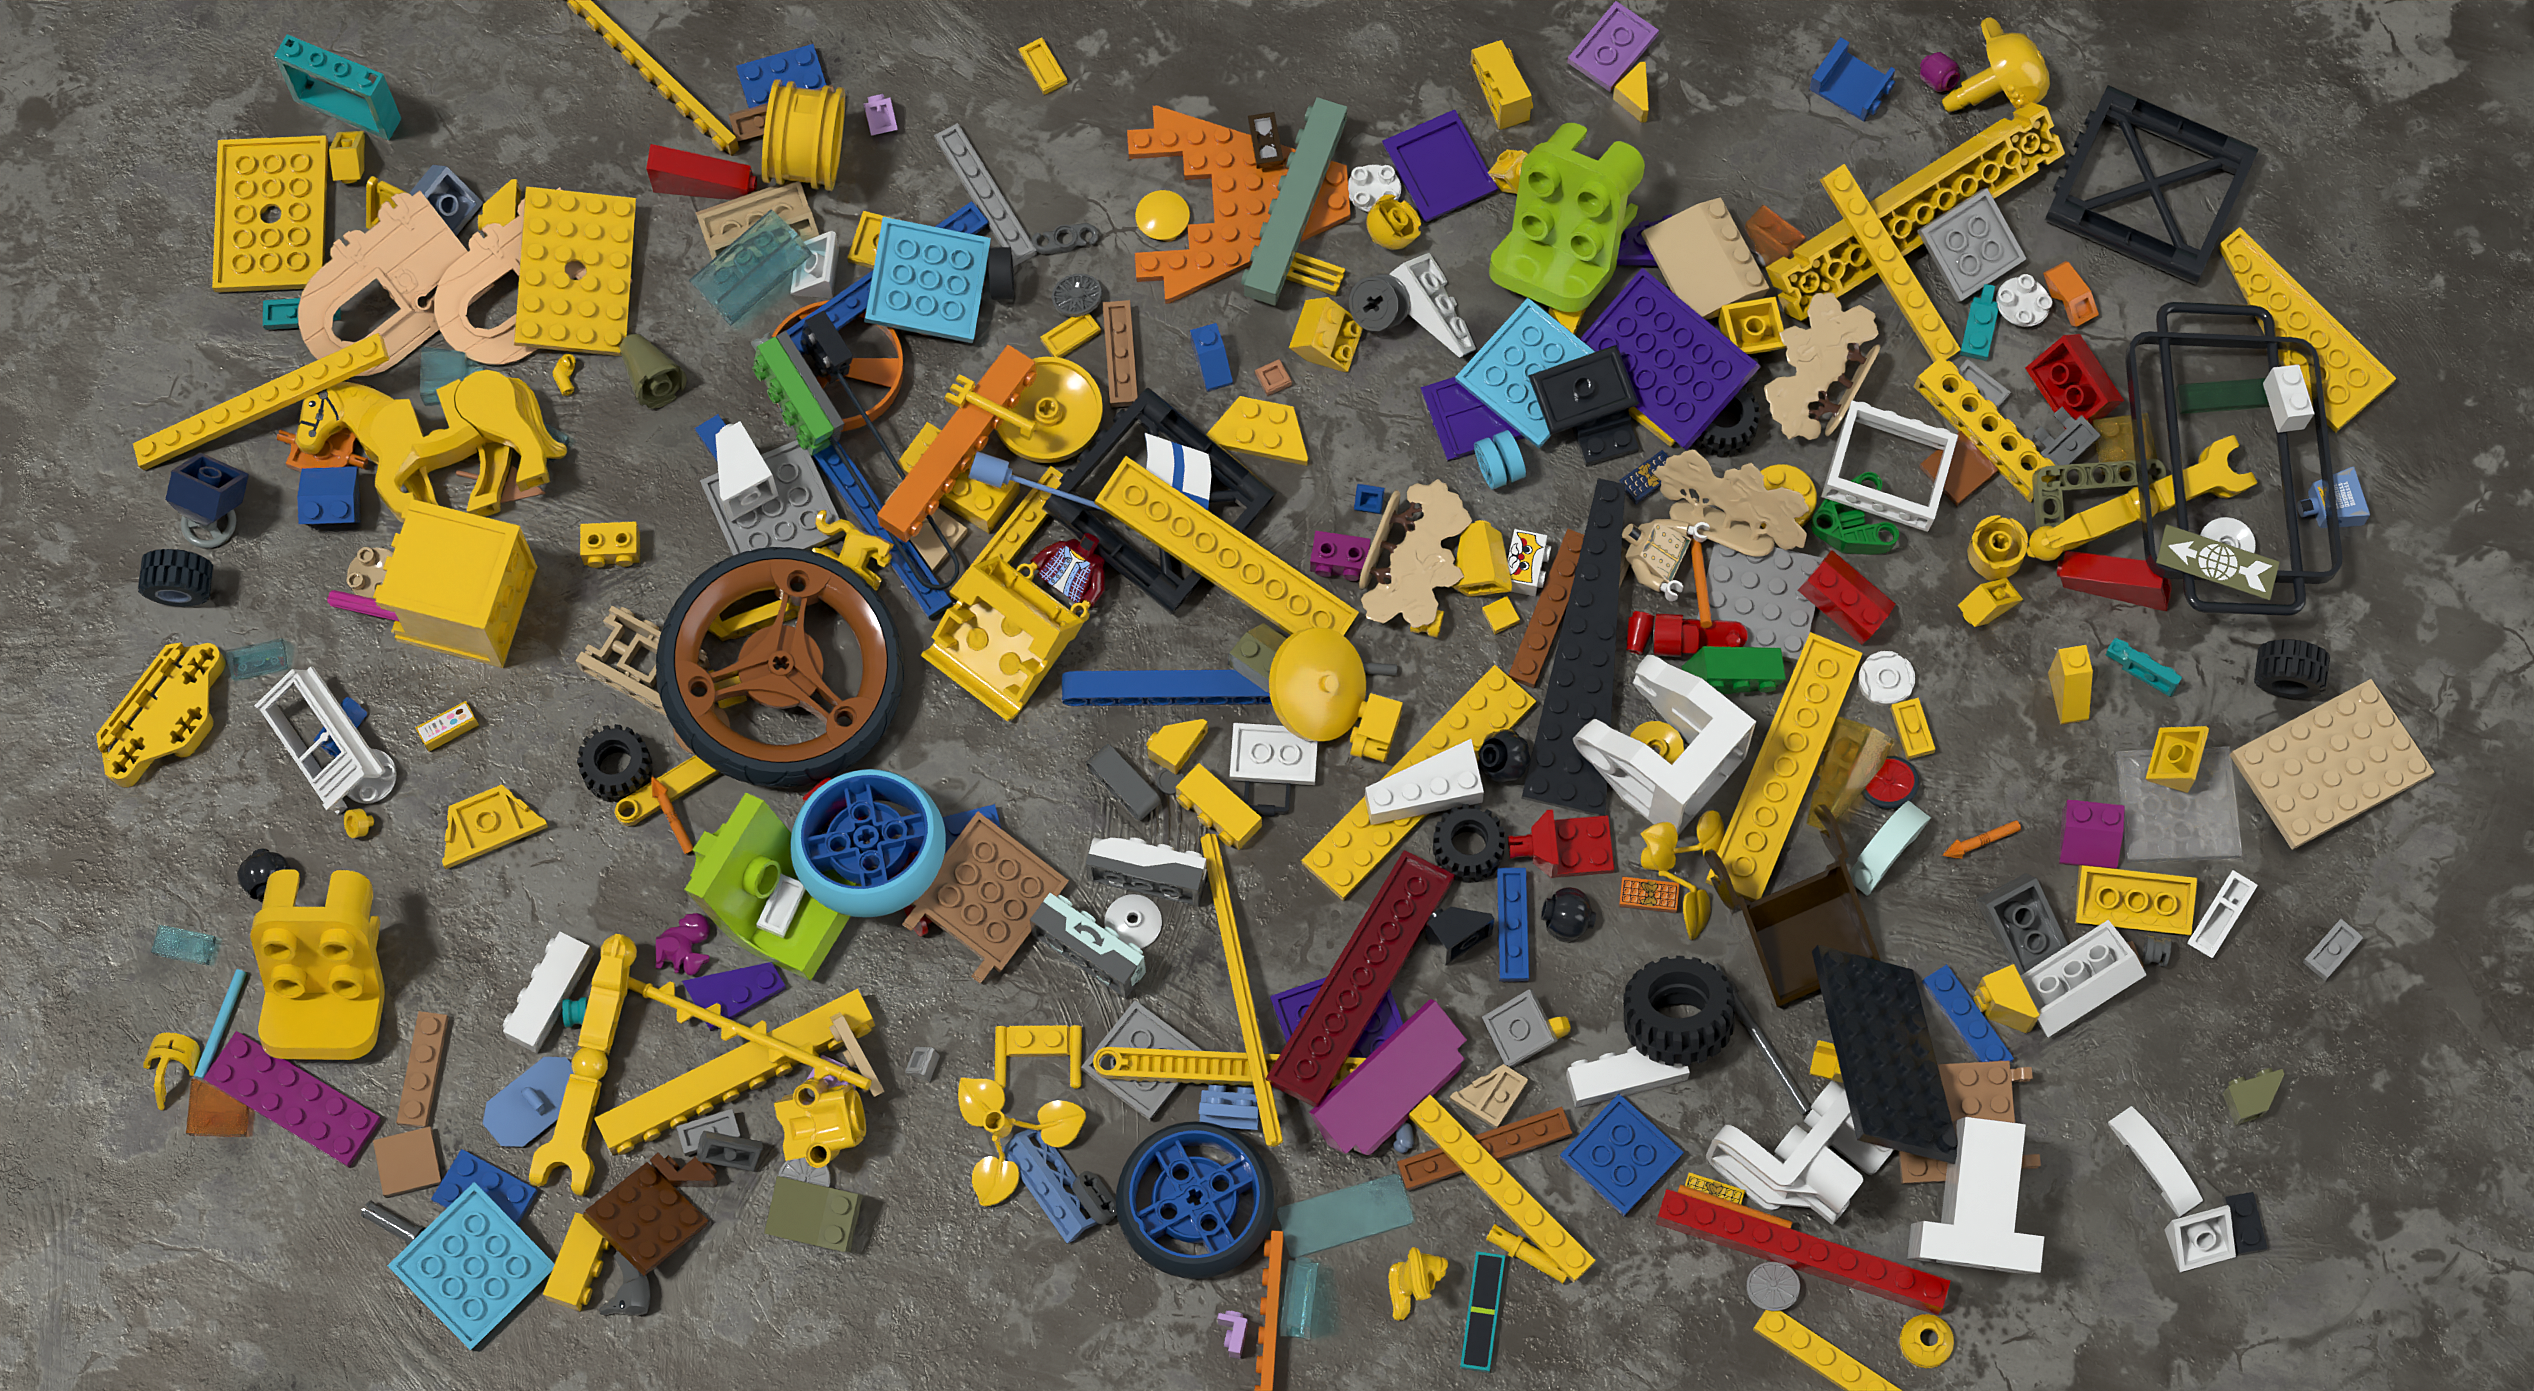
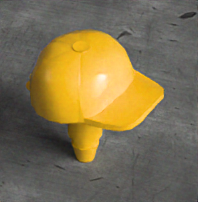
[1941,17,2050,113]

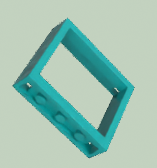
[274,34,401,141]

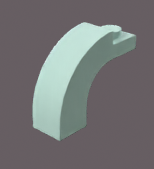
[1849,801,1931,896]

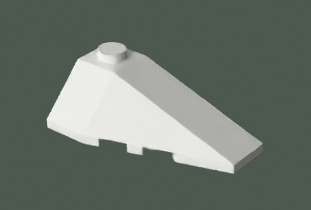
[1390,253,1476,358]

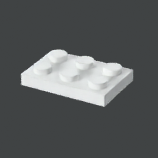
[1230,723,1318,785]

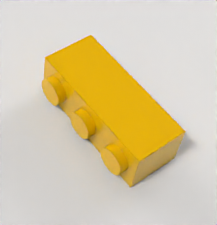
[1176,763,1262,850]
[543,1212,611,1312]

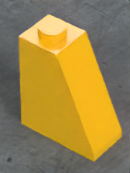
[1451,520,1512,597]
[2048,645,2093,725]

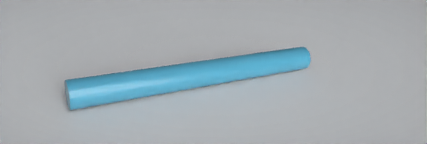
[194,969,247,1080]

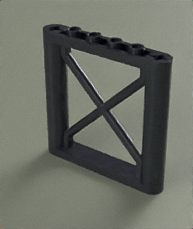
[2045,85,2259,285]
[1042,387,1277,615]

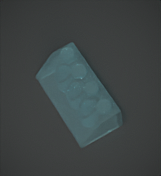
[689,209,813,326]

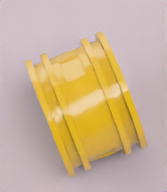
[762,79,845,191]

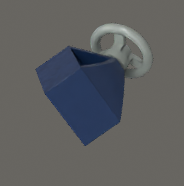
[165,452,249,548]

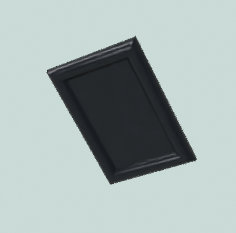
[1528,345,1639,435]

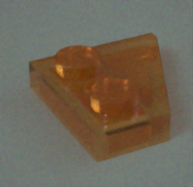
[1745,204,1806,271]
[186,1079,249,1137]

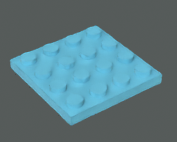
[864,217,991,343]
[1455,298,1595,449]
[387,1182,555,1350]

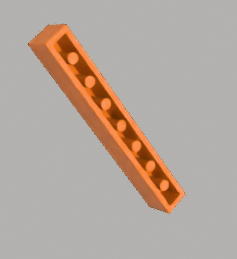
[877,345,1037,543]

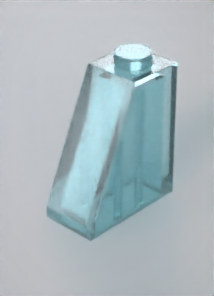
[1281,1257,1318,1339]

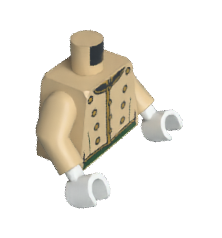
[1622,519,1710,601]

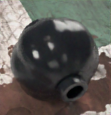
[1478,729,1530,783]
[237,848,291,903]
[1541,887,1596,942]

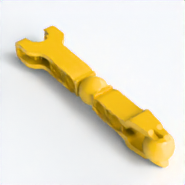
[2026,435,2258,561]
[529,934,637,1197]

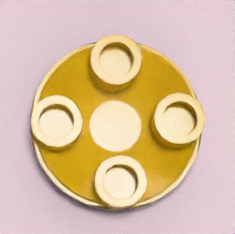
[1135,190,1190,242]

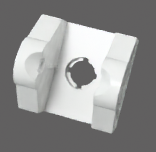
[1573,655,1756,836]

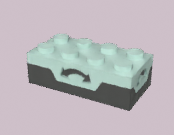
[1030,893,1146,1000]

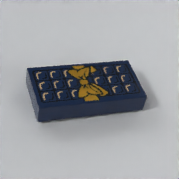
[1619,450,1669,505]

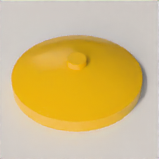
[996,357,1103,463]
[1269,628,1366,741]

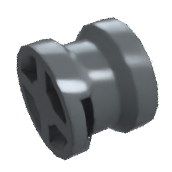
[2142,935,2171,967]

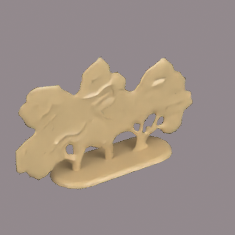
[1654,449,1809,556]

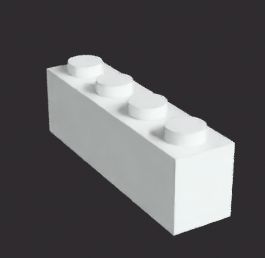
[503,931,594,1054]
[1566,1046,1690,1108]

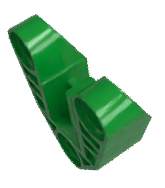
[1810,472,1899,555]

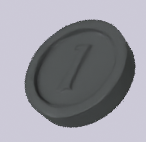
[1156,768,1184,795]

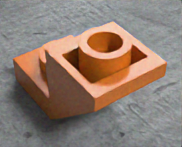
[2043,261,2099,327]

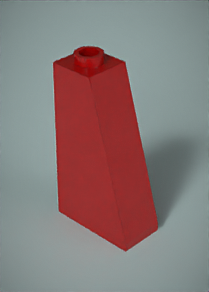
[646,144,757,200]
[2057,551,2172,611]

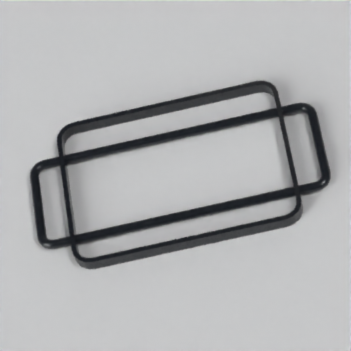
[2125,302,2343,616]

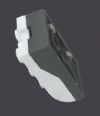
[1086,837,1207,907]

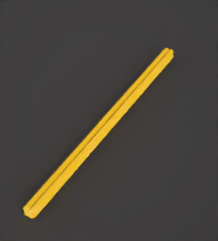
[1200,833,1283,1147]

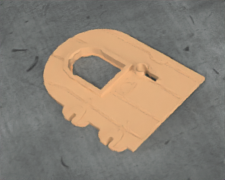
[434,187,632,365]
[298,191,495,376]

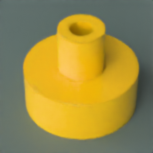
[344,808,374,838]

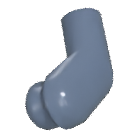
[1393,1121,1414,1154]

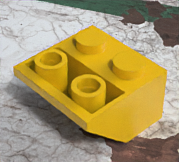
[1289,297,1363,372]

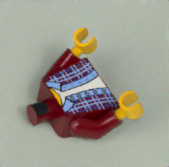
[1017,533,1105,621]

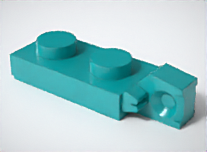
[1960,284,1998,361]
[262,298,341,330]
[2105,638,2182,697]

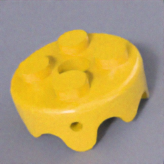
[1760,464,1817,529]

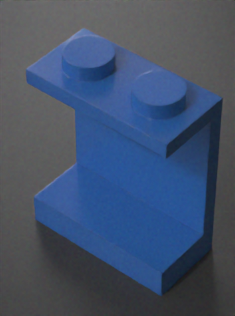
[1809,37,1896,122]

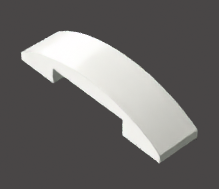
[2108,1106,2203,1218]

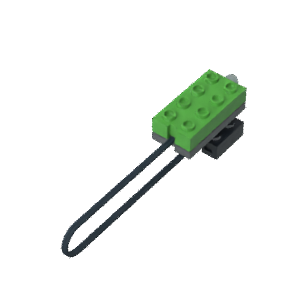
[750,310,960,590]

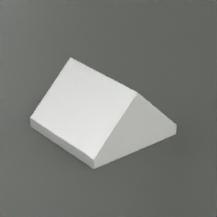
[790,231,839,299]
[2164,1205,2236,1272]

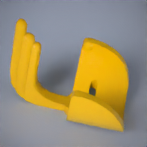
[143,1032,201,1110]

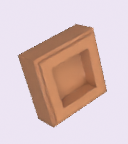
[1255,359,1292,396]

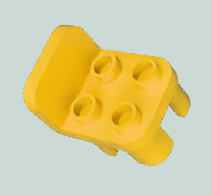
[250,870,385,1060]

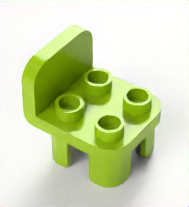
[1489,123,1645,312]

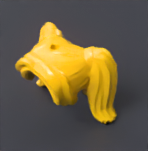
[1388,1247,1448,1321]

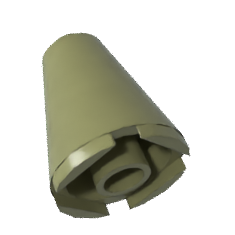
[619,334,687,409]

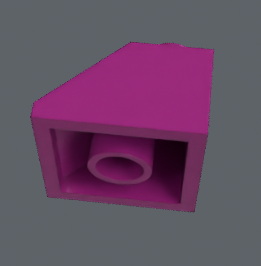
[2059,799,2125,869]

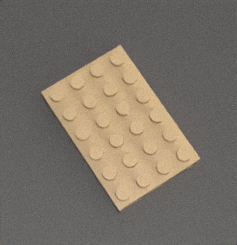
[2230,679,2434,850]

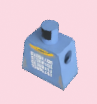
[2297,467,2370,528]

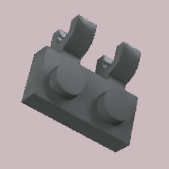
[2033,407,2101,472]

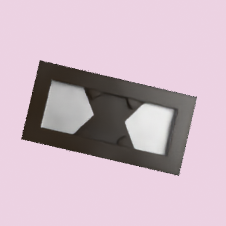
[1248,112,1283,169]

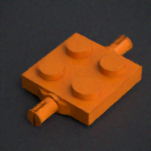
[277,428,368,472]

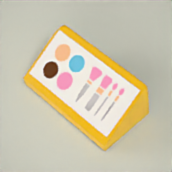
[415,701,479,752]

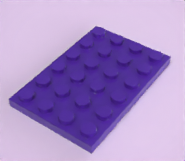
[1580,268,1761,451]

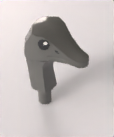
[599,1250,651,1316]

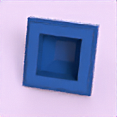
[1354,484,1385,514]

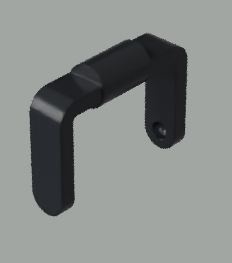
[1244,781,1291,817]

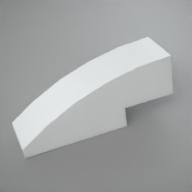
[2188,870,2258,958]

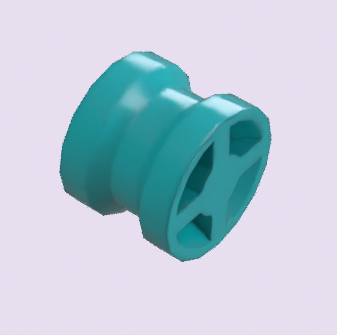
[562,997,588,1028]

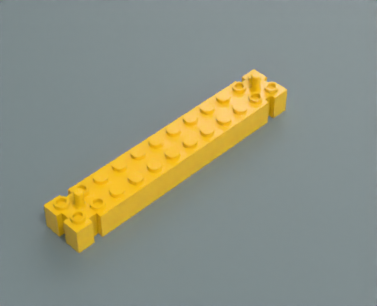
[1766,102,2065,321]

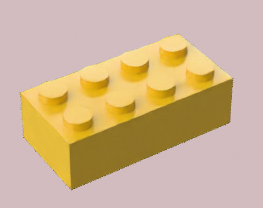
[897,422,1021,534]

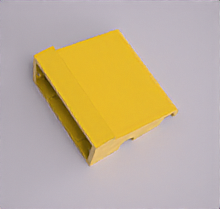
[921,556,1085,721]

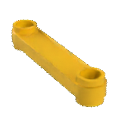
[615,755,720,826]

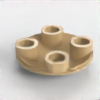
[347,547,393,598]

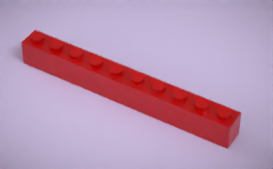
[1655,1189,1951,1316]

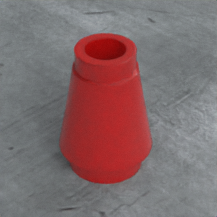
[1626,611,1655,655]

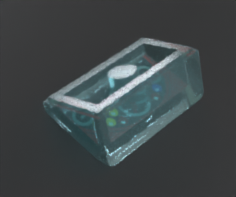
[225,638,288,680]

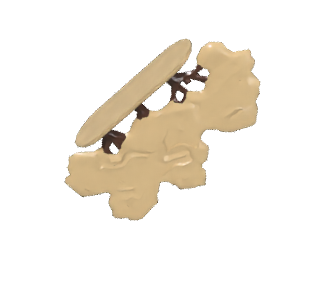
[1764,293,1880,440]
[1359,479,1472,628]

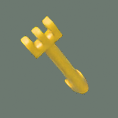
[944,375,1038,441]

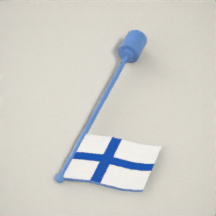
[968,433,1211,511]

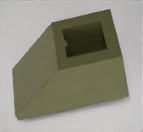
[2222,1068,2284,1126]

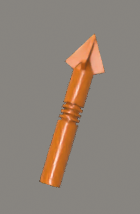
[651,776,694,854]
[1942,820,2021,859]

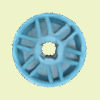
[1474,430,1526,490]

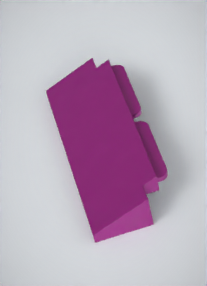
[1309,999,1467,1155]

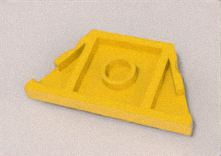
[1206,396,1308,466]
[442,784,548,869]

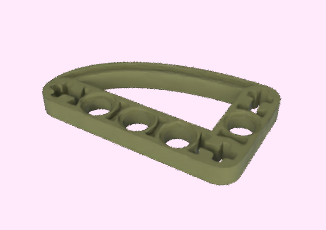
[2032,459,2166,540]

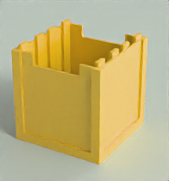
[373,499,537,668]

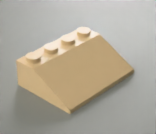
[1641,197,1769,320]

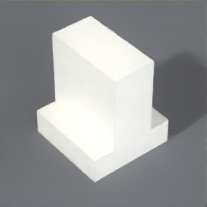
[1907,1117,2044,1274]

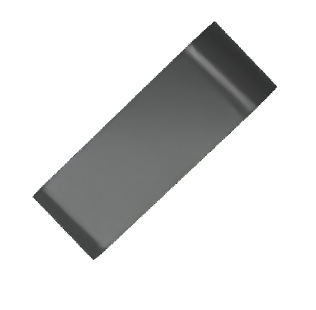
[1085,744,1161,821]

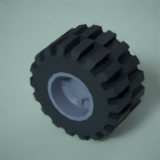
[138,549,213,607]

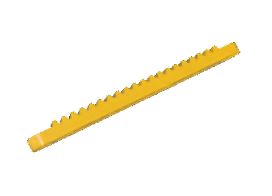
[1093,1047,1366,1089]

